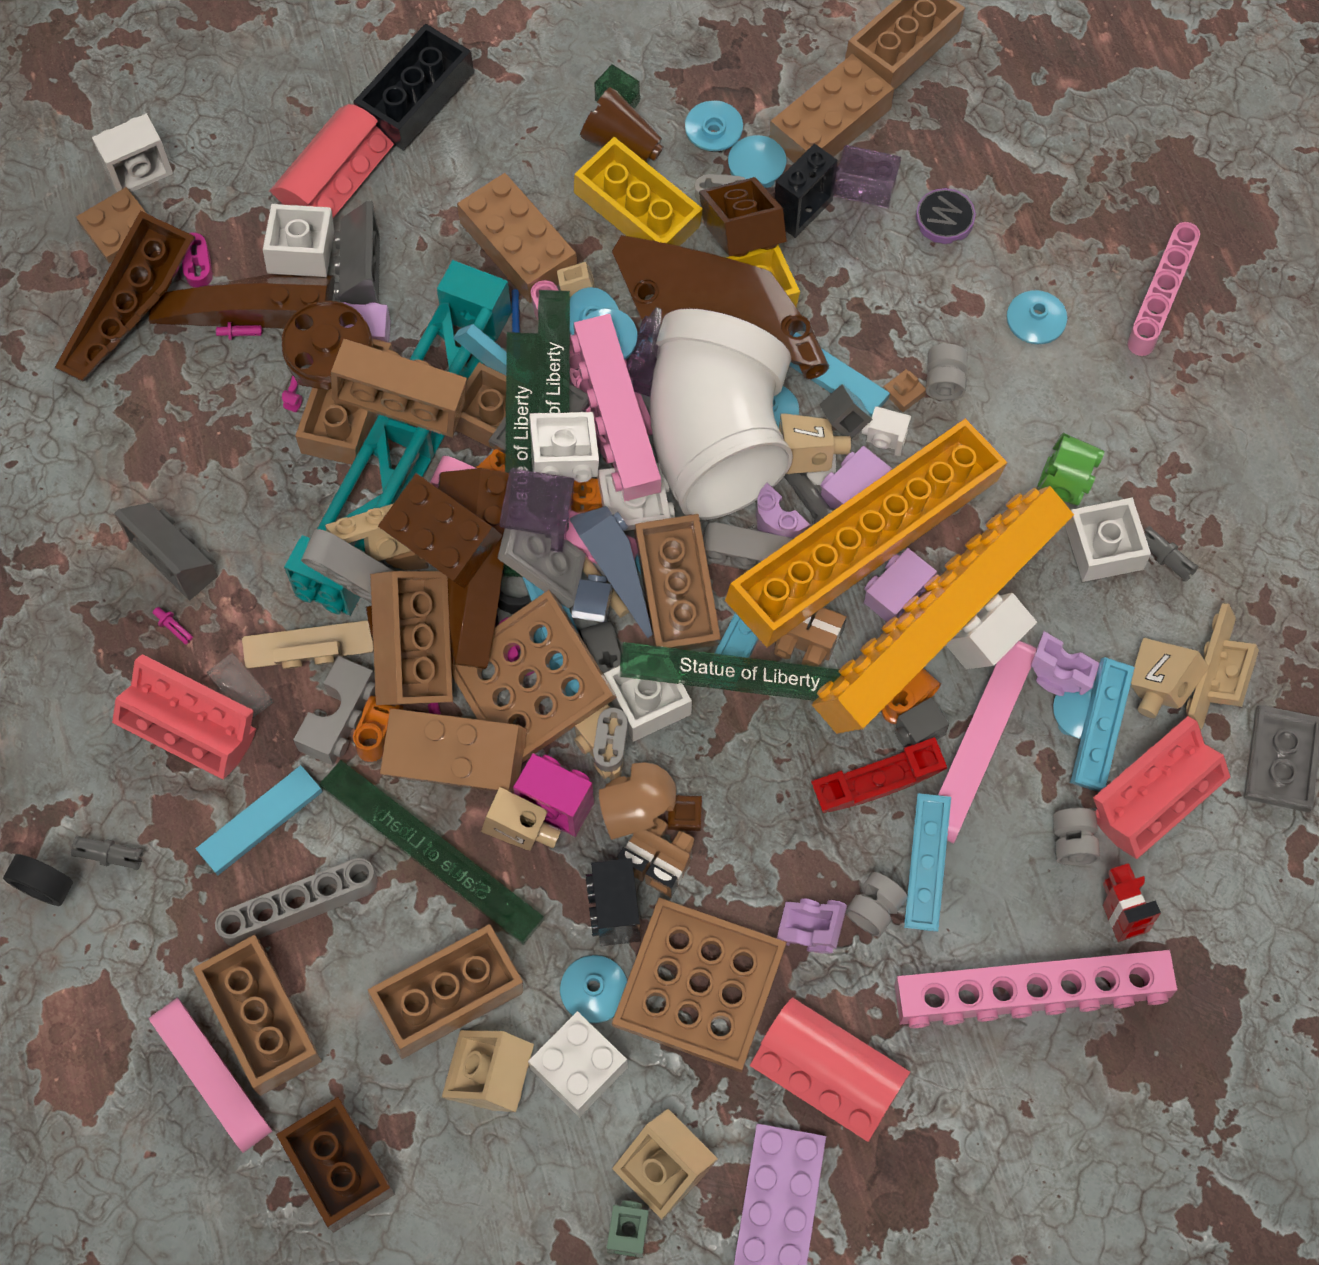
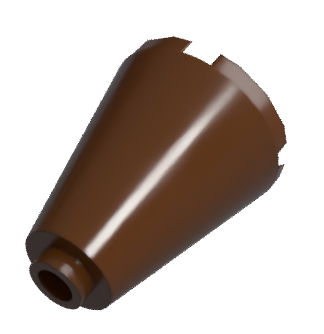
[580,87,664,163]

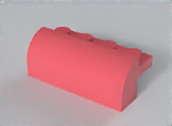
[269,104,394,218]
[112,654,256,779]
[1093,716,1230,859]
[750,997,910,1142]

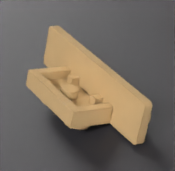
[326,504,411,561]
[1186,603,1259,730]
[242,621,374,669]

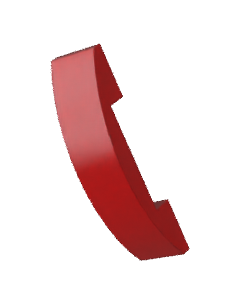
[811,737,947,813]

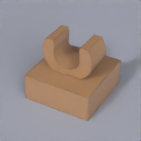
[883,369,926,412]

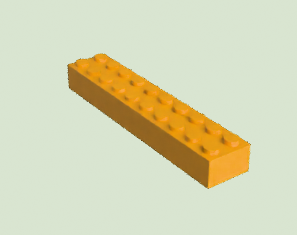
[725,418,1008,648]
[811,486,1074,734]

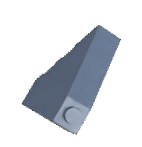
[570,506,653,638]

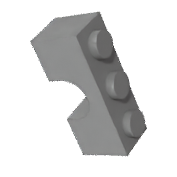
[294,656,375,766]

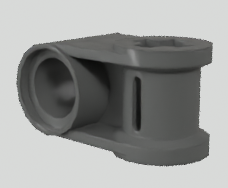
[579,621,623,675]

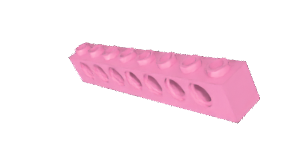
[894,950,1177,1028]

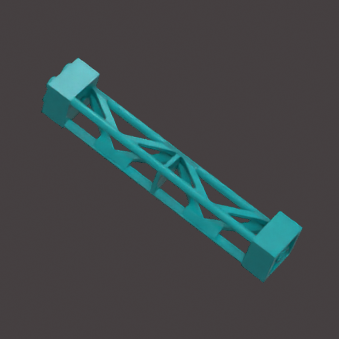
[284,260,512,616]

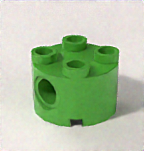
[1037,433,1105,506]

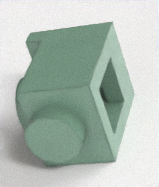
[607,1201,649,1258]

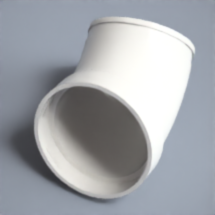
[650,309,793,520]

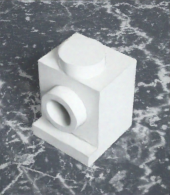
[861,406,911,456]

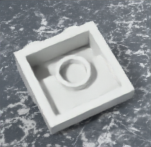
[529,412,599,483]
[597,463,675,531]

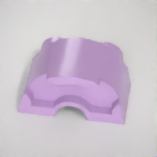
[756,483,810,538]
[1031,631,1099,696]
[777,899,847,954]

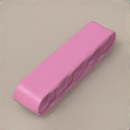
[1127,222,1200,356]
[149,997,272,1153]

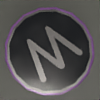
[916,188,976,244]

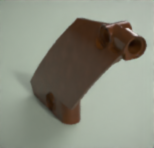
[612,235,829,379]

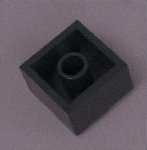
[585,858,641,946]

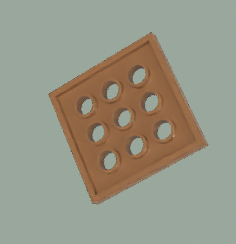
[451,590,617,763]
[612,898,787,1073]

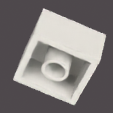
[92,113,173,192]
[263,204,335,277]
[1065,497,1151,582]
[946,593,1037,669]
[604,646,692,742]
[528,1011,628,1118]

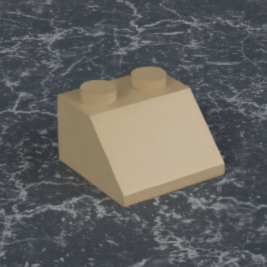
[442,1030,534,1112]
[612,1109,718,1220]

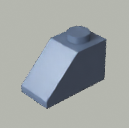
[571,574,613,622]

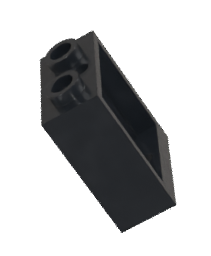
[774,143,838,238]

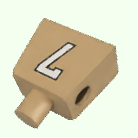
[779,414,851,474]
[1131,638,1209,718]
[481,787,561,851]

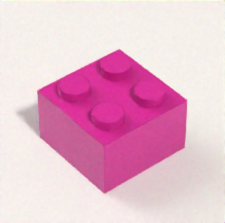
[513,754,594,837]

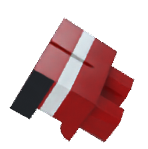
[1102,863,1161,942]

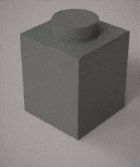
[820,384,873,439]
[895,698,949,747]

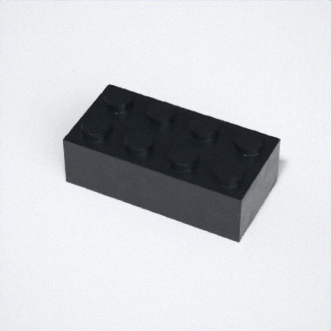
[353,23,474,150]

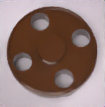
[282,301,374,389]

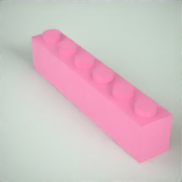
[570,314,661,502]

